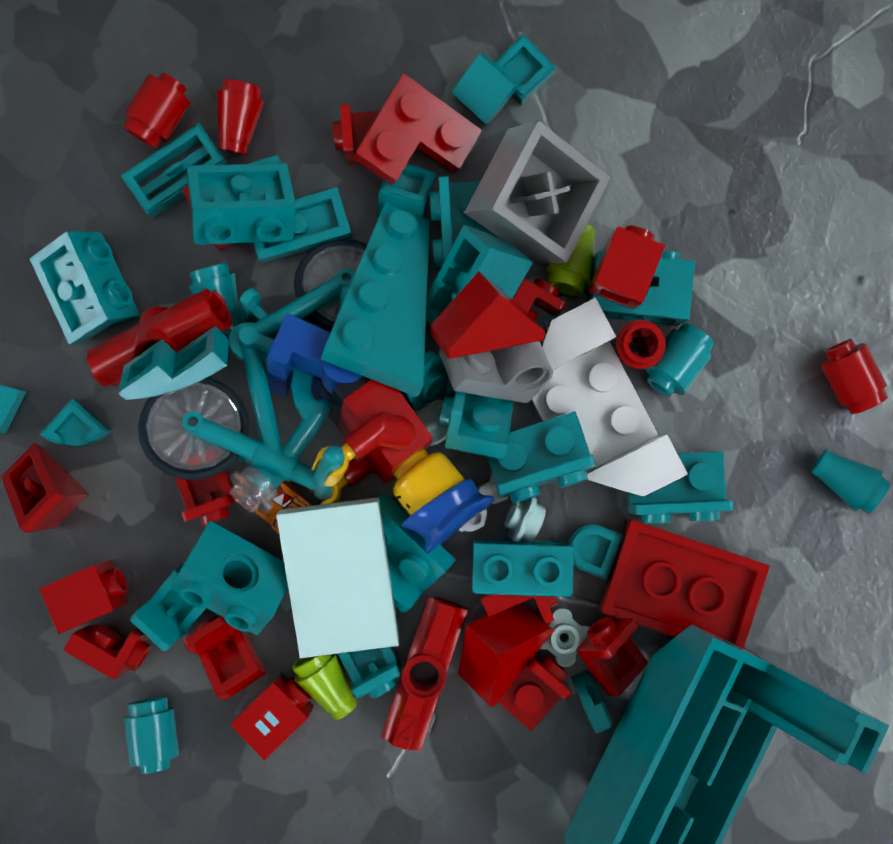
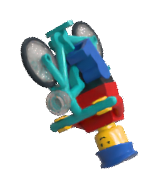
[138,239,495,554]

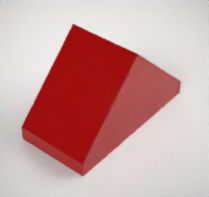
[431,271,545,359]
[1,443,89,533]
[458,603,555,707]

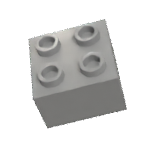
[464,120,611,264]

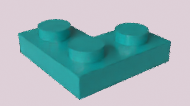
[249,155,353,264]

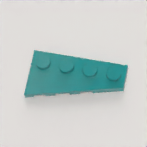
[321,202,430,397]

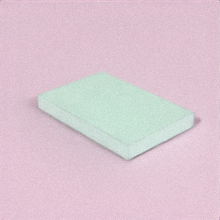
[276,497,399,658]

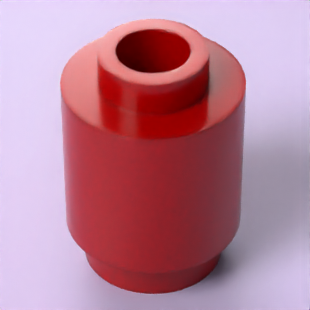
[122,72,191,149]
[820,339,888,414]

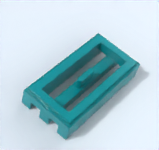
[121,123,228,218]

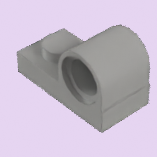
[438,341,554,403]

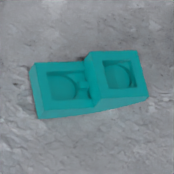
[118,326,229,400]

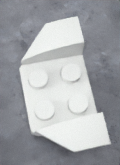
[531,297,688,496]

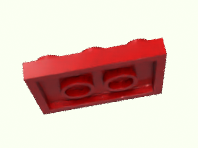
[598,518,770,649]

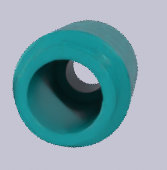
[645,323,714,397]
[124,696,180,774]

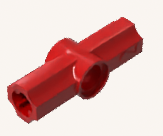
[86,289,232,387]
[381,595,468,751]

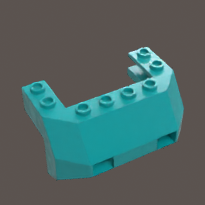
[564,624,890,844]

